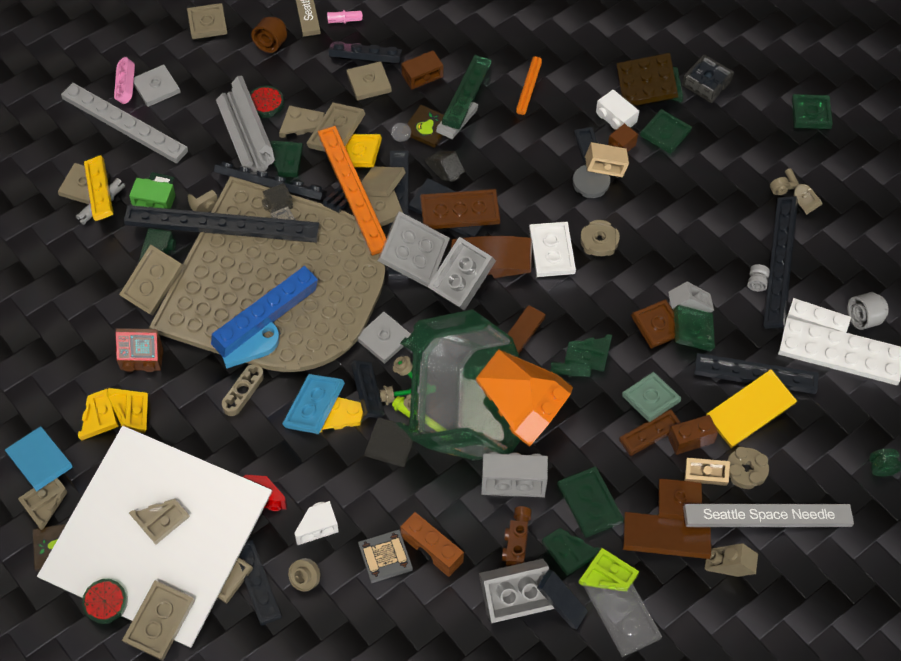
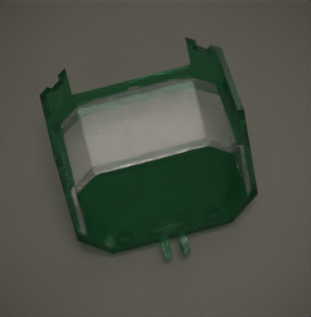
[396,309,520,461]

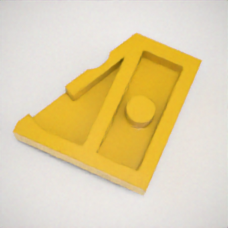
[78,389,119,441]
[320,397,364,432]

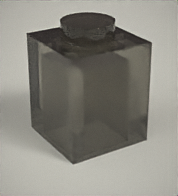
[262,183,293,216]

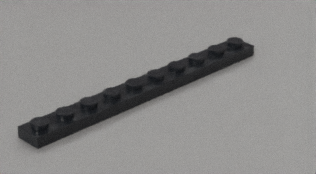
[124,205,320,243]

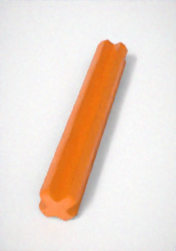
[516,56,542,115]

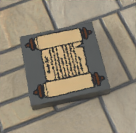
[358,530,413,584]

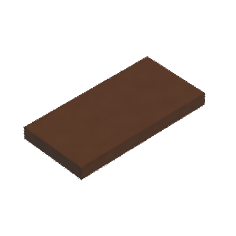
[420,189,500,229]
[623,512,711,559]

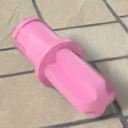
[327,10,363,24]

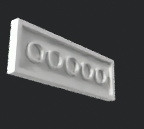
[778,318,901,385]

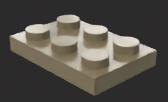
[307,103,365,152]
[119,245,184,316]
[122,580,195,661]

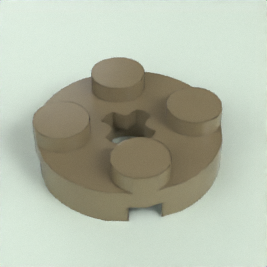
[580,220,620,256]
[727,447,769,489]

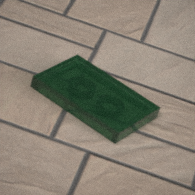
[557,466,624,538]

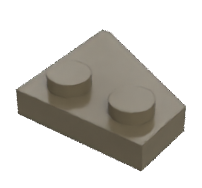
[18,478,67,530]

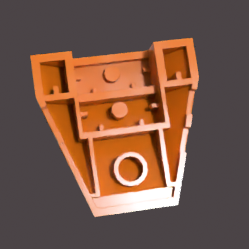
[475,349,573,447]

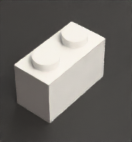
[596,90,639,130]

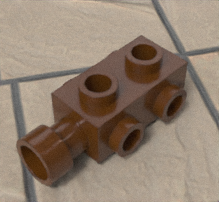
[502,506,532,567]

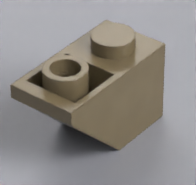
[705,543,758,577]

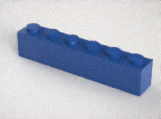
[211,266,318,358]

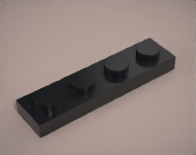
[329,41,402,63]

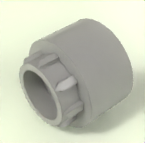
[847,292,888,330]

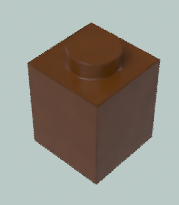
[608,123,638,152]

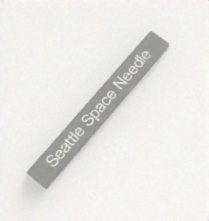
[683,504,854,527]

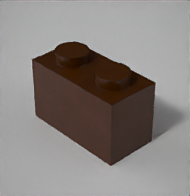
[401,50,443,90]
[668,415,718,455]

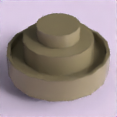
[288,558,320,592]

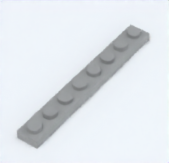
[61,83,188,164]

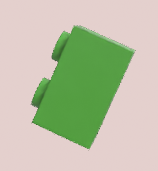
[129,178,176,209]

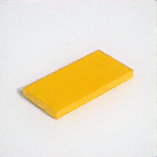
[706,370,797,448]

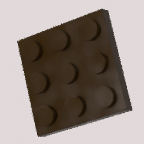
[617,53,678,106]

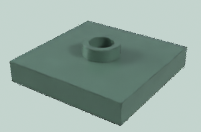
[622,372,681,422]

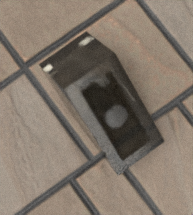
[425,151,465,182]

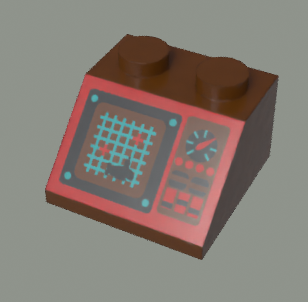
[116,329,163,372]

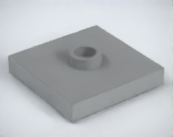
[133,65,181,107]
[357,312,412,364]

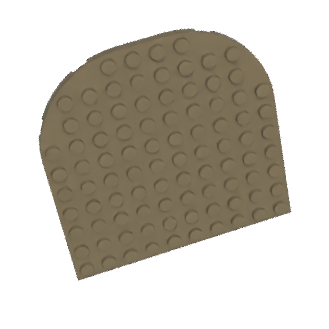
[149,176,385,372]

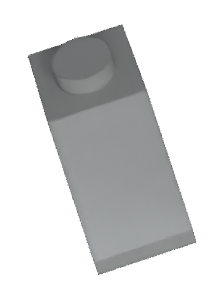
[668,282,714,315]

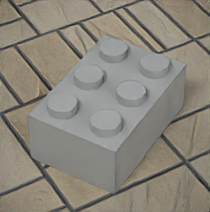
[427,237,496,311]
[481,452,548,497]
[479,559,555,623]

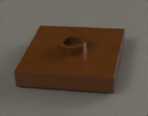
[631,299,686,348]
[658,479,702,520]

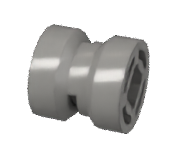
[747,264,770,292]

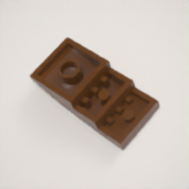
[451,236,532,278]

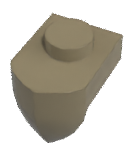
[794,184,822,215]
[188,190,218,212]

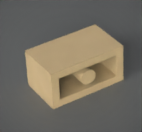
[585,142,629,177]
[684,458,730,486]

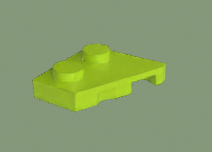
[579,548,639,592]

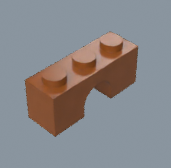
[400,512,464,577]

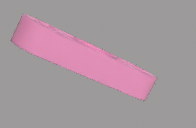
[114,57,135,104]

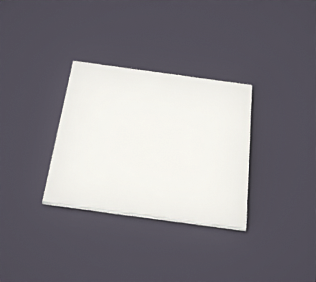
[37,426,272,648]

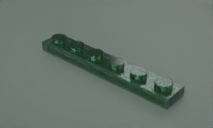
[442,55,492,130]

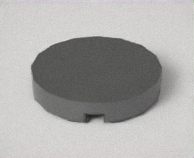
[573,165,610,198]

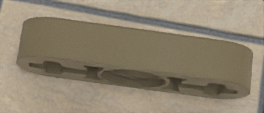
[222,364,264,416]

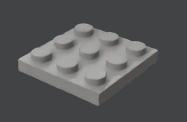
[377,211,450,287]

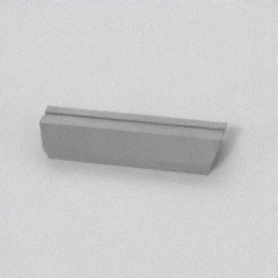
[216,76,275,172]

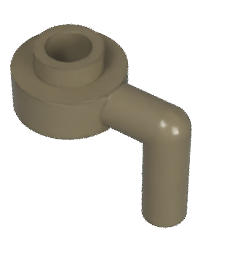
[770,168,799,195]

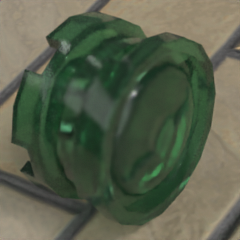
[869,449,901,476]

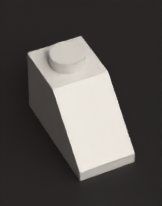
[295,501,338,545]

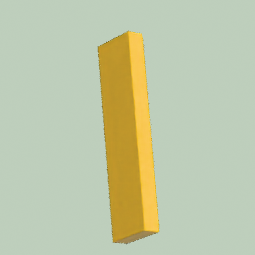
[84,155,113,221]

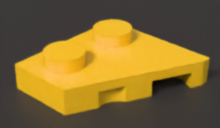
[106,388,148,433]

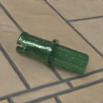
[551,361,591,377]

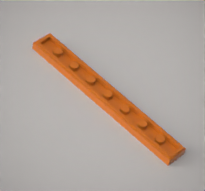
[318,126,386,256]

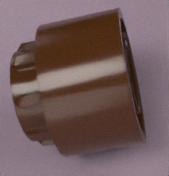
[251,17,287,53]

